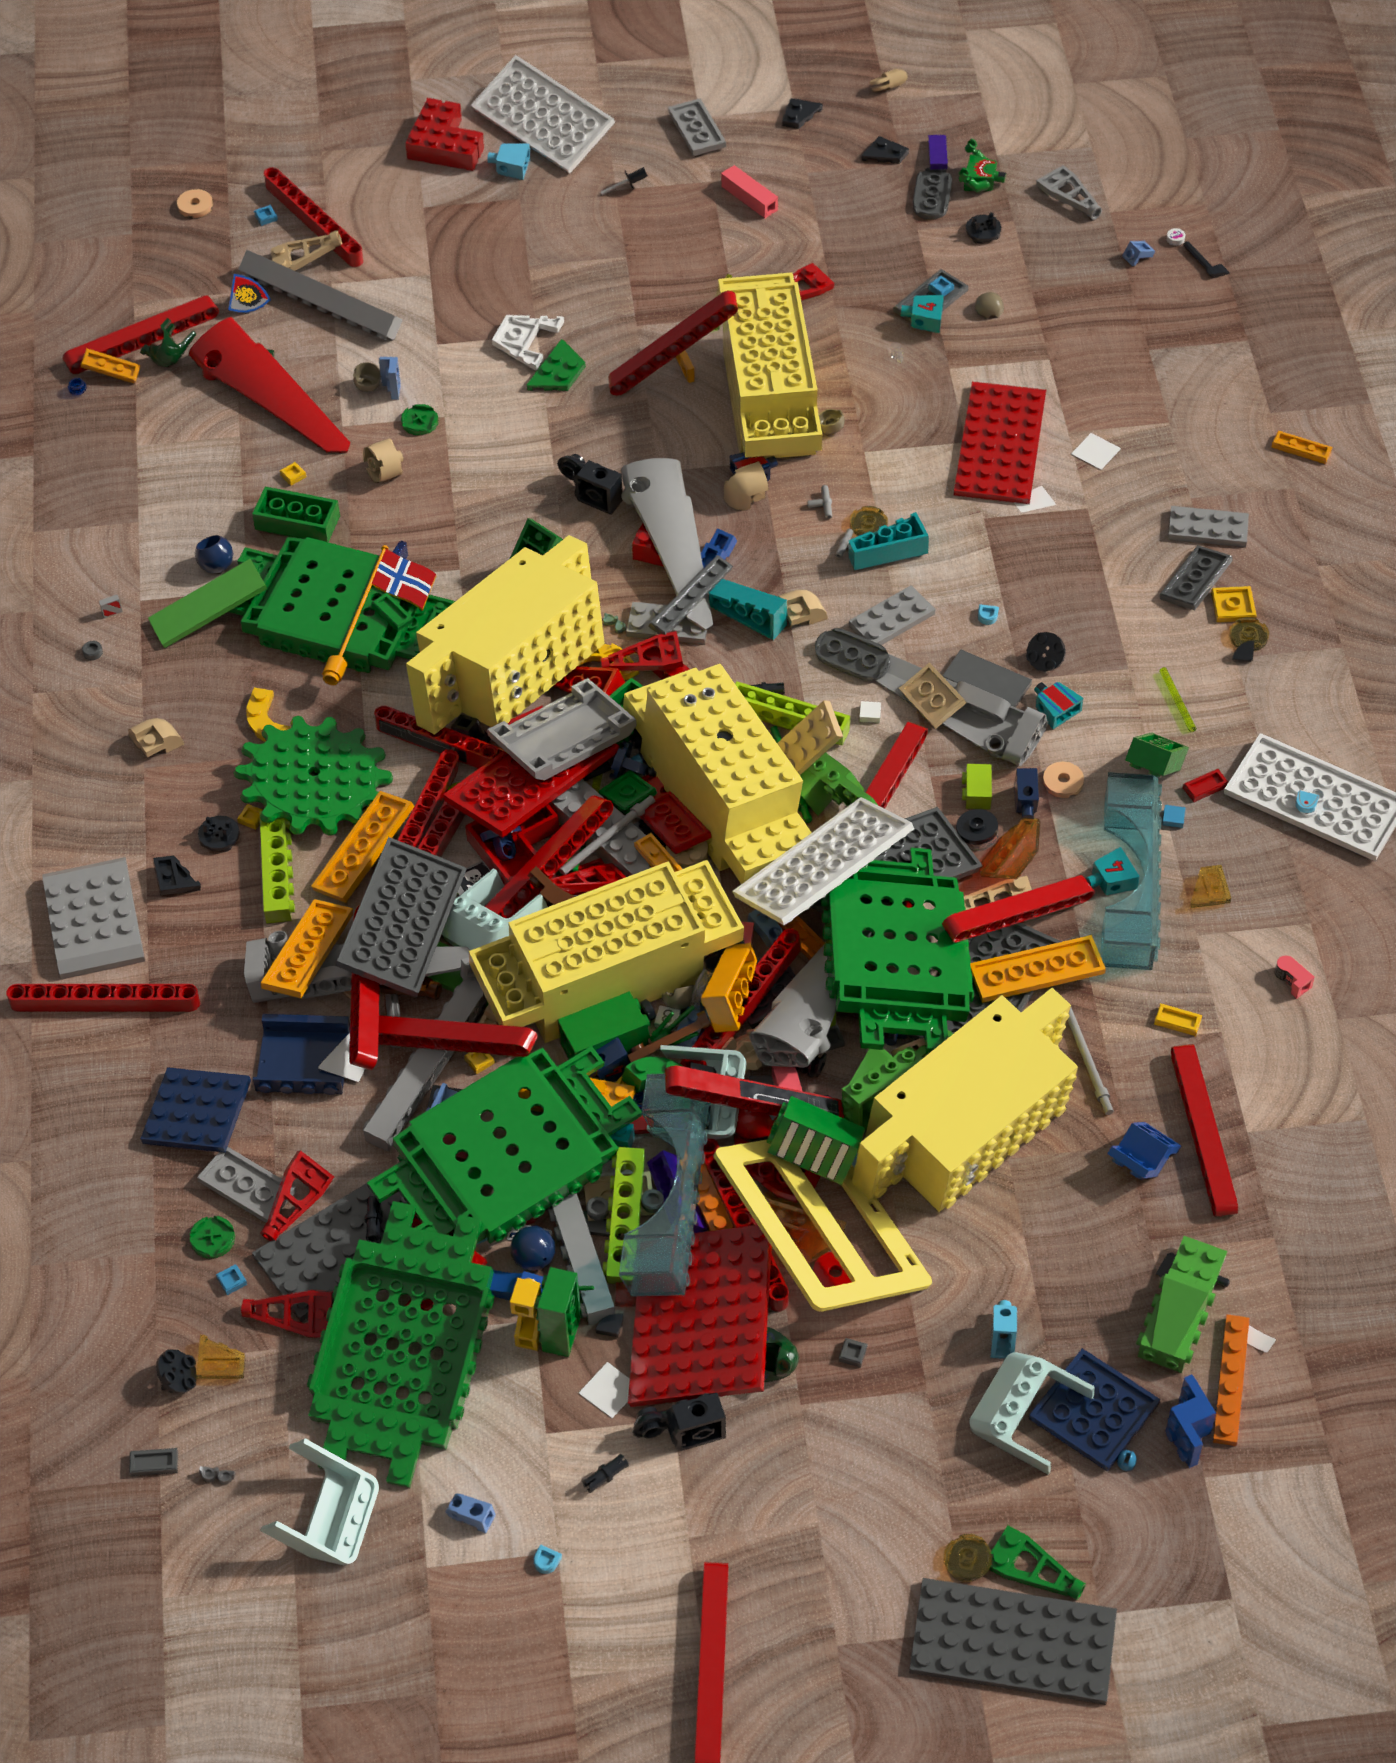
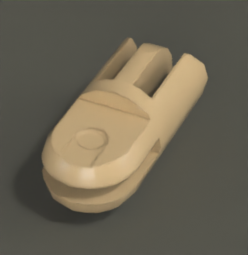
[870,69,907,91]

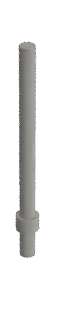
[559,795,655,875]
[1067,1007,1114,1115]

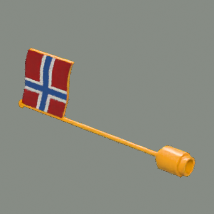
[322,545,437,686]

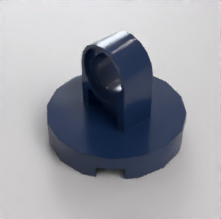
[609,740,648,780]
[480,826,522,861]

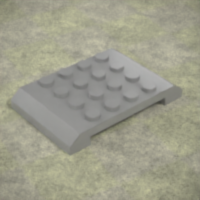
[487,678,637,780]
[42,857,145,979]

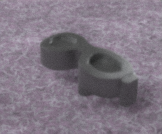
[199,1466,235,1485]

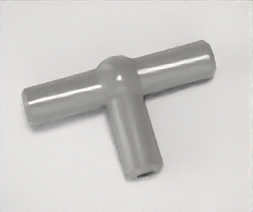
[807,485,833,519]
[835,529,854,558]

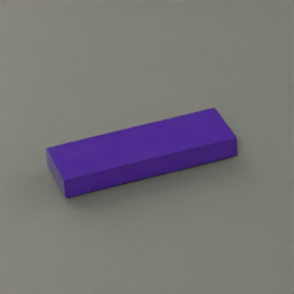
[928,135,948,169]

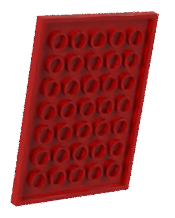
[628,1225,772,1407]

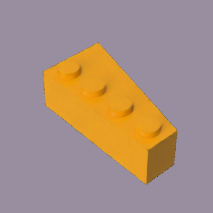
[701,943,757,1032]

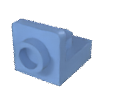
[1123,241,1155,266]

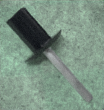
[601,167,648,195]

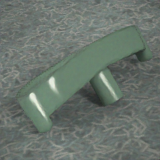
[603,613,626,633]

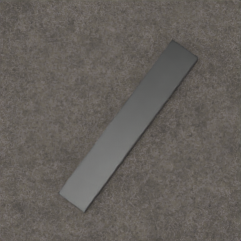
[648,555,733,635]

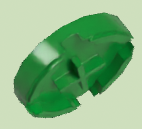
[401,404,438,436]
[190,1216,235,1259]

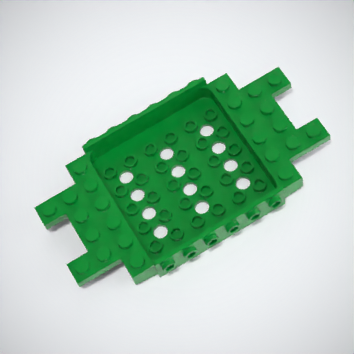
[228,537,455,673]
[820,848,974,1054]
[367,1046,642,1244]
[307,1201,494,1488]

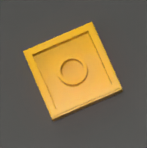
[1211,586,1257,622]

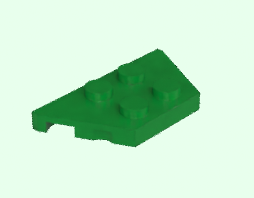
[527,339,586,391]

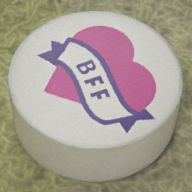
[1167,228,1185,246]

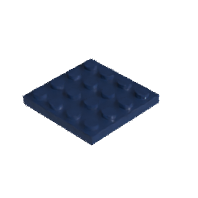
[140,1067,251,1153]
[1029,1348,1161,1472]

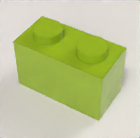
[962,764,992,809]

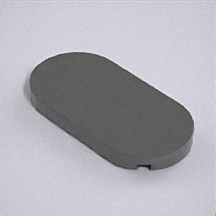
[913,167,952,220]
[815,628,891,681]

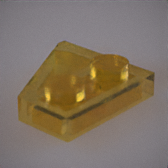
[1190,865,1231,908]
[196,1335,246,1379]

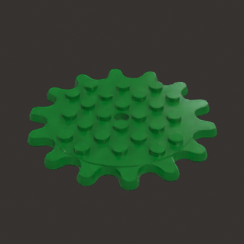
[233,716,393,836]

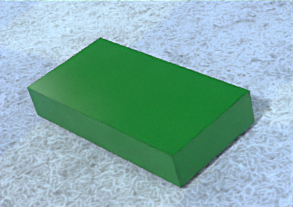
[371,593,413,632]

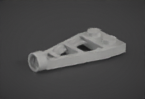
[1036,165,1102,220]

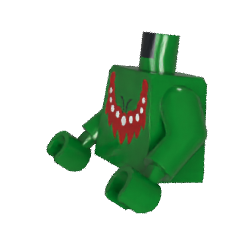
[958,139,1006,193]

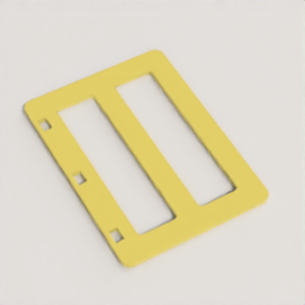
[714,1140,932,1312]

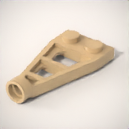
[271,231,342,271]
[964,876,1032,910]

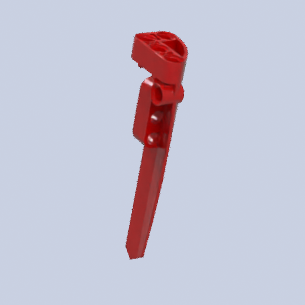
[188,317,351,453]

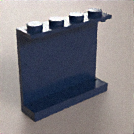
[253,1014,350,1095]

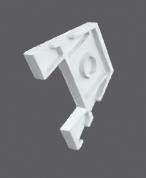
[492,315,564,370]

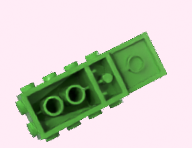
[800,752,878,816]
[841,1030,953,1130]
[1136,1236,1227,1373]

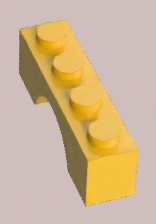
[510,1278,542,1351]

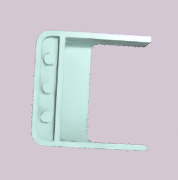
[442,868,548,950]
[647,1045,746,1141]
[970,1352,1094,1475]
[260,1439,379,1565]

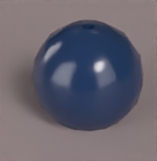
[194,535,234,573]
[510,1226,555,1271]

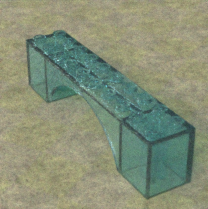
[1101,772,1162,970]
[619,1074,712,1296]

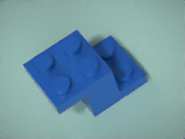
[1107,1122,1181,1179]
[1165,1374,1216,1468]

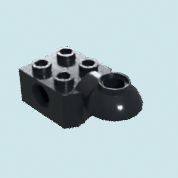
[557,454,623,515]
[633,1393,726,1451]

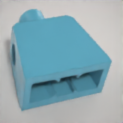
[487,144,530,180]
[990,1300,1017,1359]

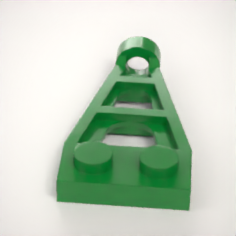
[988,1525,1086,1600]

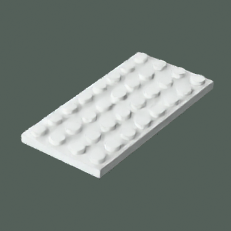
[470,55,615,174]
[1224,733,1396,861]
[733,797,914,925]

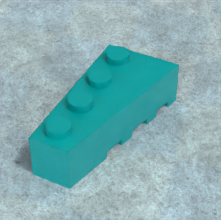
[848,512,929,570]
[709,579,787,640]

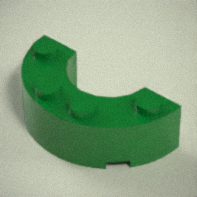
[622,1057,701,1128]

